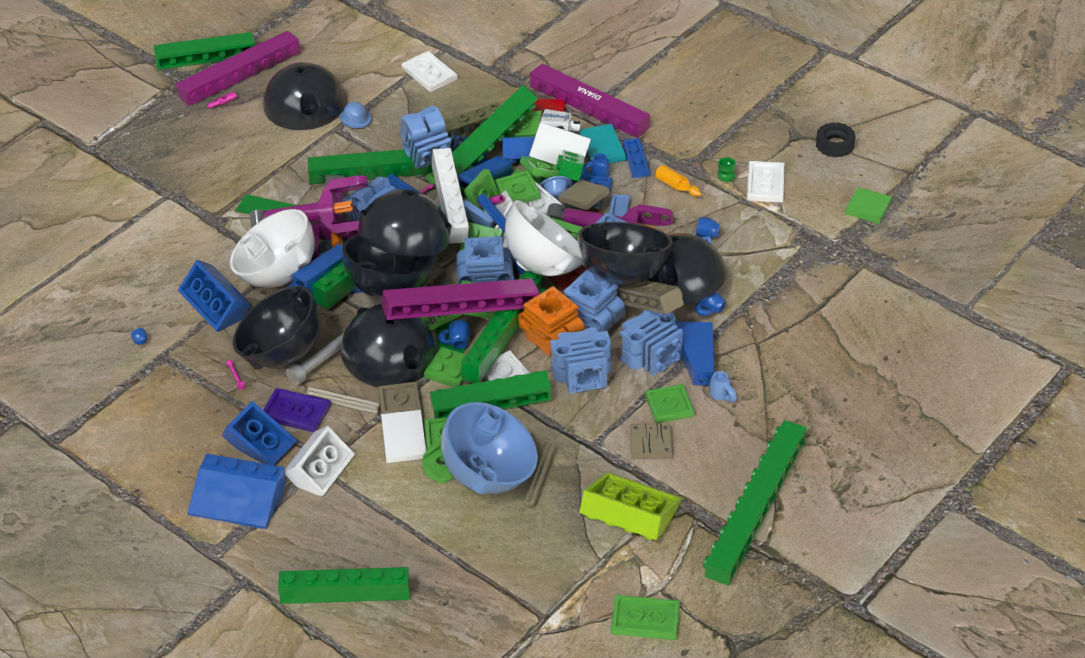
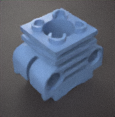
[399,105,451,169]
[342,177,397,222]
[456,236,514,284]
[564,270,625,332]
[620,310,683,376]
[550,327,611,394]

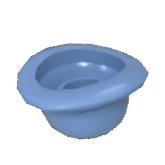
[339,102,372,129]
[540,176,572,200]

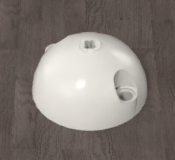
[505,200,584,276]
[230,209,315,288]

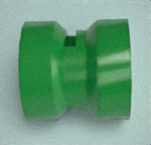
[717,157,736,182]

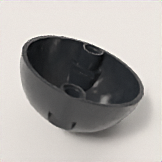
[263,62,346,130]
[358,189,452,257]
[578,222,673,286]
[648,233,727,304]
[342,234,436,299]
[233,286,321,370]
[340,304,435,387]

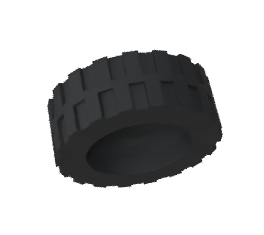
[816,122,855,158]

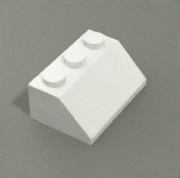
[284,426,355,496]

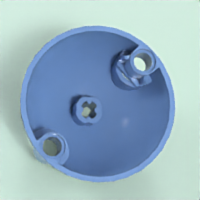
[441,402,537,494]

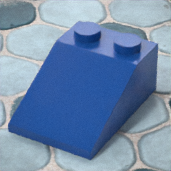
[222,401,297,465]

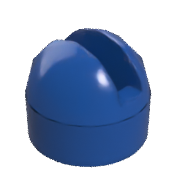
[131,328,147,345]

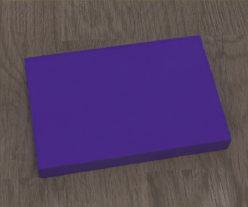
[263,388,331,433]

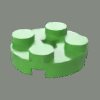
[422,446,454,484]

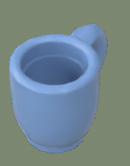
[709,371,737,403]

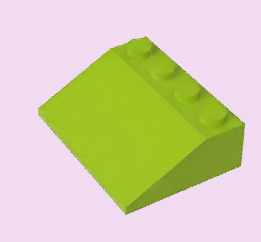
[579,472,682,540]

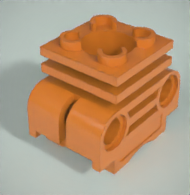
[518,286,585,357]

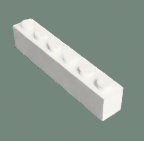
[432,148,469,244]

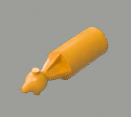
[655,165,702,197]

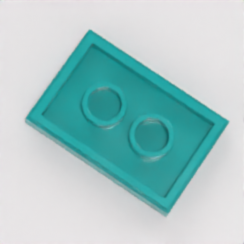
[578,124,626,164]

